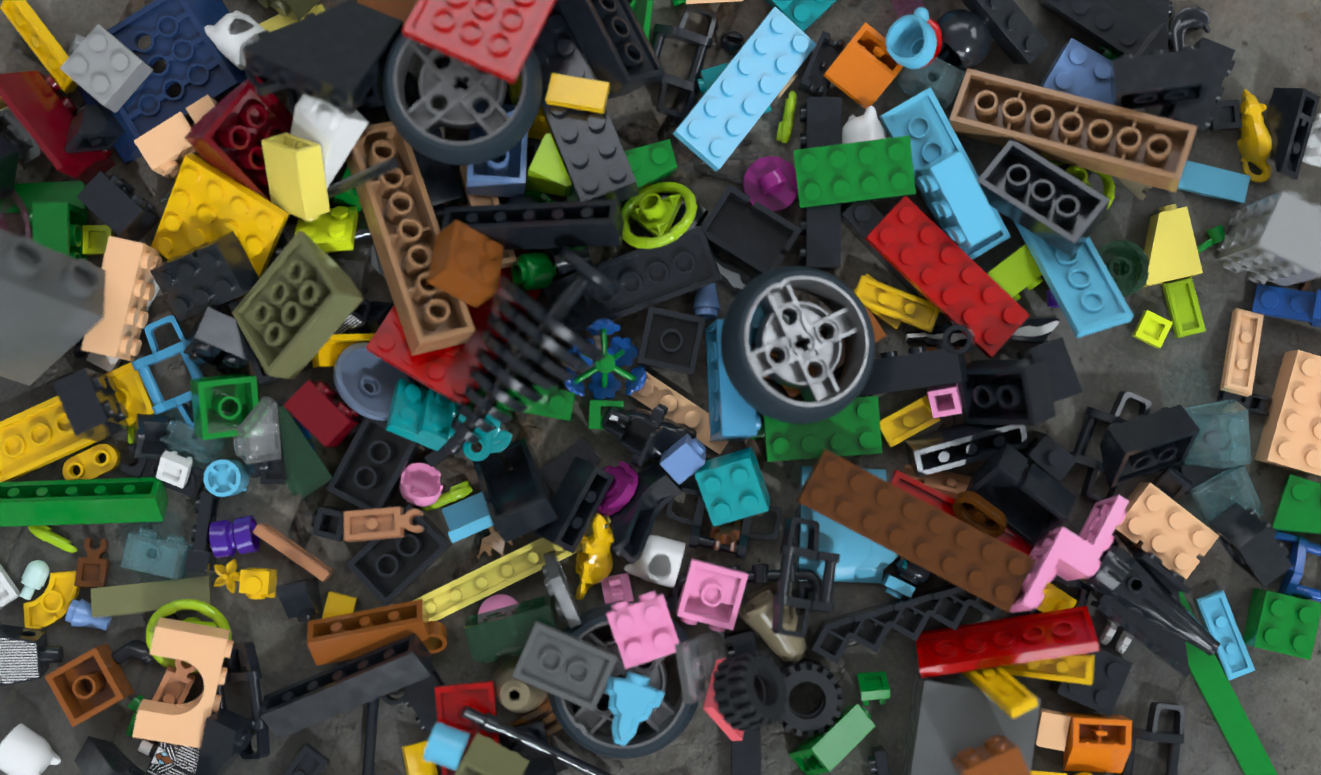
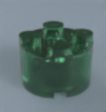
[1096,240,1149,298]

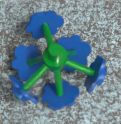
[564,318,646,400]

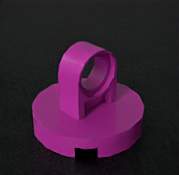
[743,156,798,213]
[596,461,638,516]

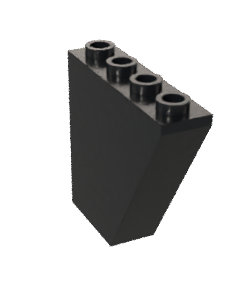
[243,0,403,113]

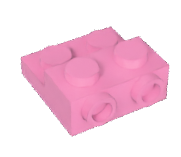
[676,558,748,632]
[607,591,682,669]

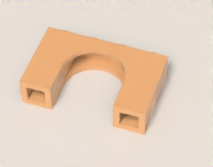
[132,617,234,748]

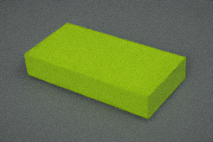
[1161,276,1206,339]

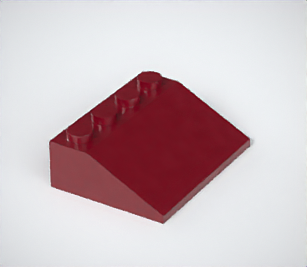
[0,70,116,184]
[184,74,293,202]

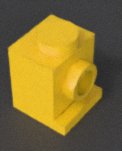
[239,567,278,599]

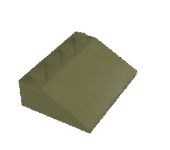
[232,231,363,380]

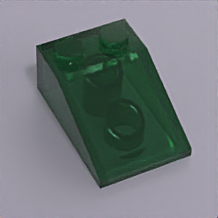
[277,405,333,498]

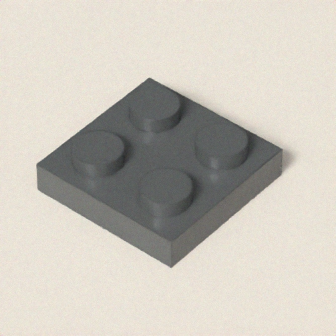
[542,550,581,628]

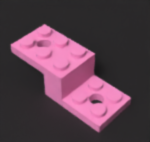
[1010,495,1129,613]

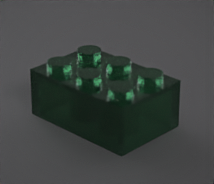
[464,594,559,664]

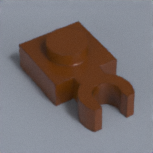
[710,519,741,552]
[74,538,110,588]

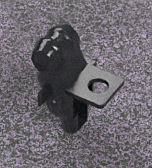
[602,404,697,467]

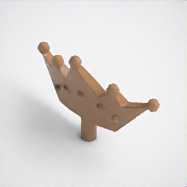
[477,526,523,559]

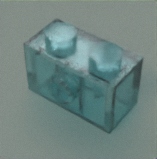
[897,57,966,109]
[121,528,193,580]

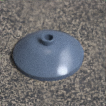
[333,342,415,421]

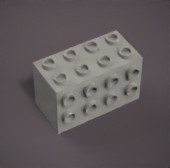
[1216,190,1321,288]

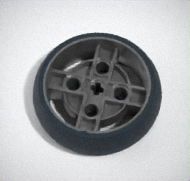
[383,32,542,165]
[721,266,875,424]
[547,602,702,759]

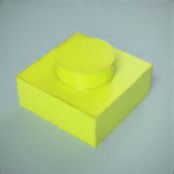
[83,225,115,255]
[1132,310,1173,349]

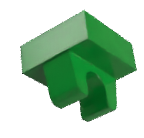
[857,671,890,706]

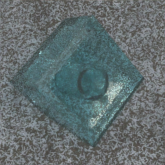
[1184,399,1251,469]

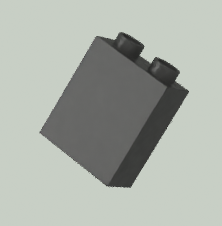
[0,229,105,386]
[900,673,1041,775]

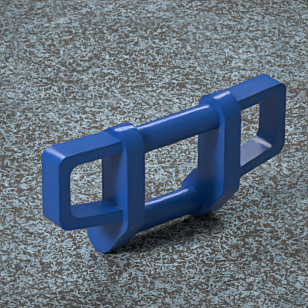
[1274,531,1321,602]

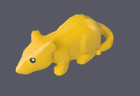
[1237,89,1272,183]
[575,514,613,600]

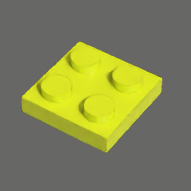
[294,206,358,252]

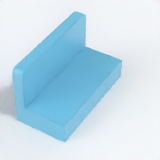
[442,492,493,543]

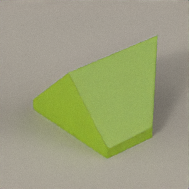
[525,133,572,196]

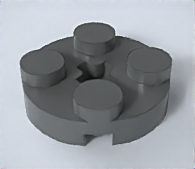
[0,107,40,163]

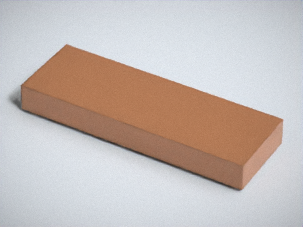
[252,523,334,582]

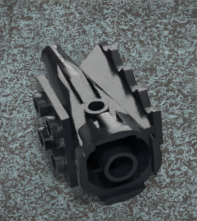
[1078,533,1220,677]

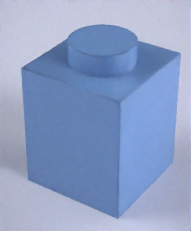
[660,434,706,485]

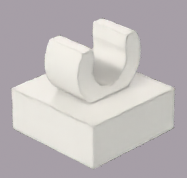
[156,450,193,489]

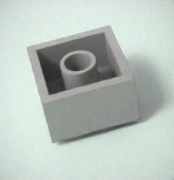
[60,24,153,113]

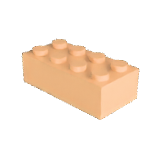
[81,236,162,361]
[1254,350,1321,476]

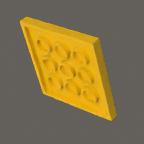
[151,153,289,301]

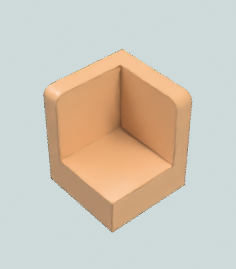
[1035,708,1070,751]

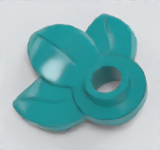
[458,414,513,461]

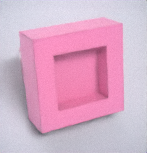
[601,572,634,604]

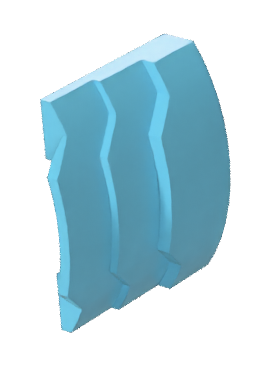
[796,466,899,583]

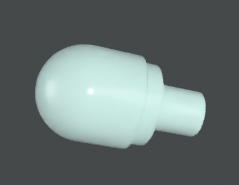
[19,560,50,600]

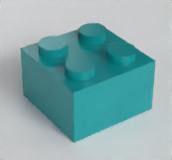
[694,447,771,527]

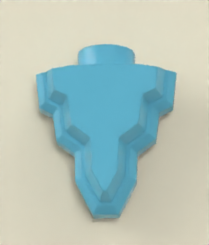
[606,672,665,746]

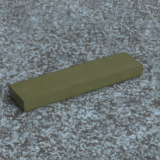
[91,576,212,619]

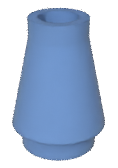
[692,282,721,319]
[65,599,112,631]

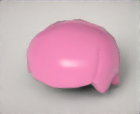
[399,462,443,507]

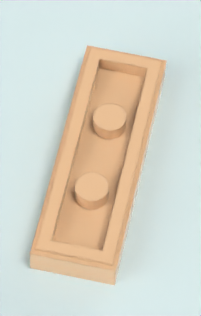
[1220,308,1264,397]

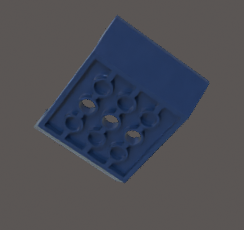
[76,0,266,165]

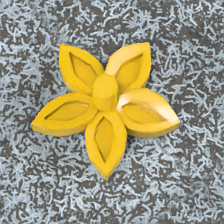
[214,559,240,594]

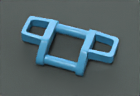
[131,315,204,430]

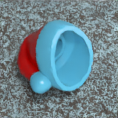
[885,7,942,69]

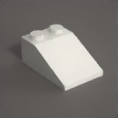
[291,93,369,188]

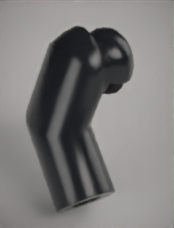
[245,453,271,478]
[112,640,155,665]

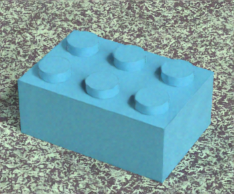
[916,151,1002,246]

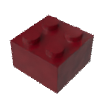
[284,380,361,447]

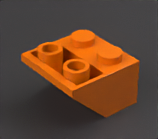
[823,22,903,110]
[1063,712,1132,773]

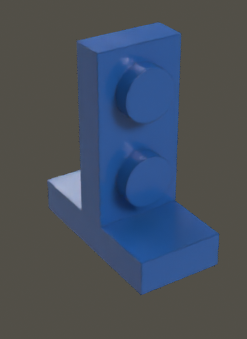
[1252,284,1321,328]

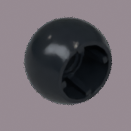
[936,9,992,72]

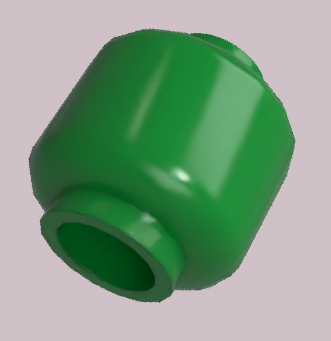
[511,252,556,291]

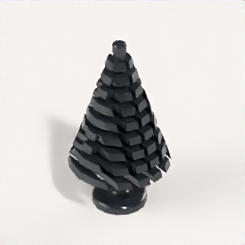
[444,246,620,455]

